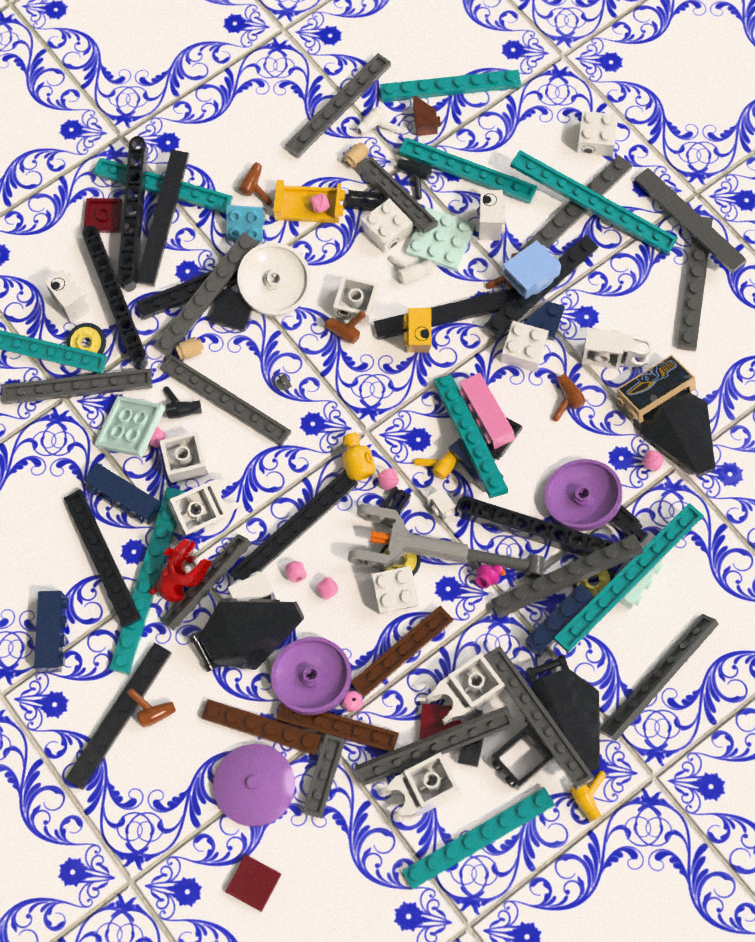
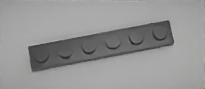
[357,157,438,234]
[160,534,252,631]

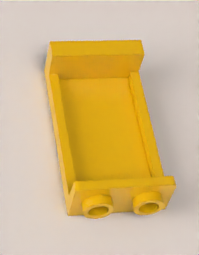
[273,180,345,223]

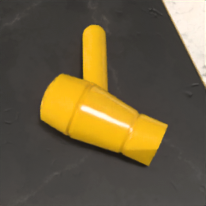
[413,450,458,480]
[570,771,606,823]

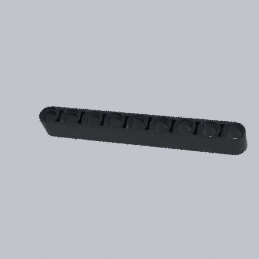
[117,136,148,292]
[82,225,149,370]
[456,496,619,566]

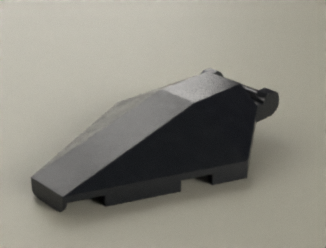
[640,389,716,477]
[188,598,304,672]
[524,655,600,772]

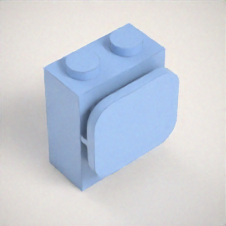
[501,240,561,299]

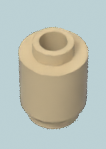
[343,142,369,168]
[175,337,204,360]

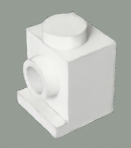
[427,488,456,521]

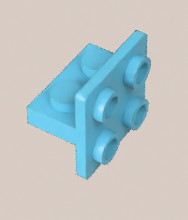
[226,205,266,242]

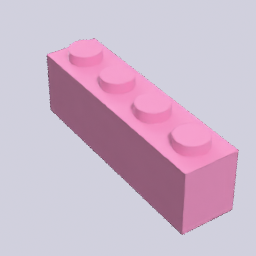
[459,373,515,449]

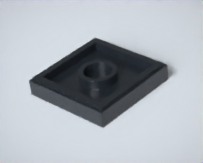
[209,289,253,332]

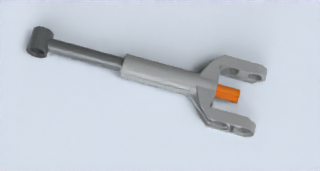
[347,504,545,579]

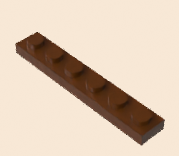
[351,605,454,698]
[201,699,322,756]
[277,703,399,752]

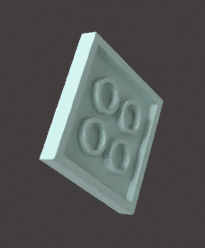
[406,207,476,272]
[94,396,165,457]

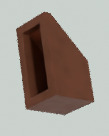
[413,96,441,136]

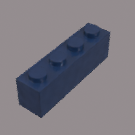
[84,463,161,525]
[525,583,595,658]
[34,591,68,673]

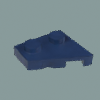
[523,301,565,341]

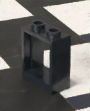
[491,724,554,790]

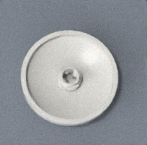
[237,242,311,316]

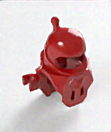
[149,539,212,603]

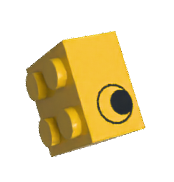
[403,308,432,353]

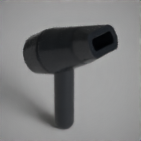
[397,158,432,200]
[163,386,202,419]

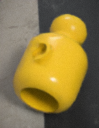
[341,432,376,481]

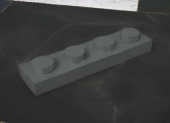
[302,734,346,819]

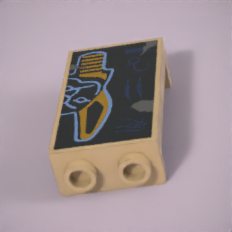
[616,354,696,423]

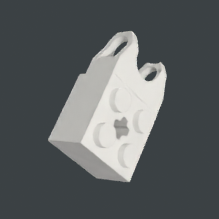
[582,327,652,369]
[167,477,244,537]
[426,653,505,726]
[381,752,462,822]

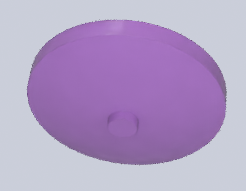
[544,459,623,531]
[271,637,352,715]
[213,744,296,827]

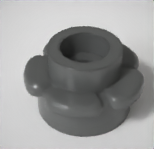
[276,374,292,391]

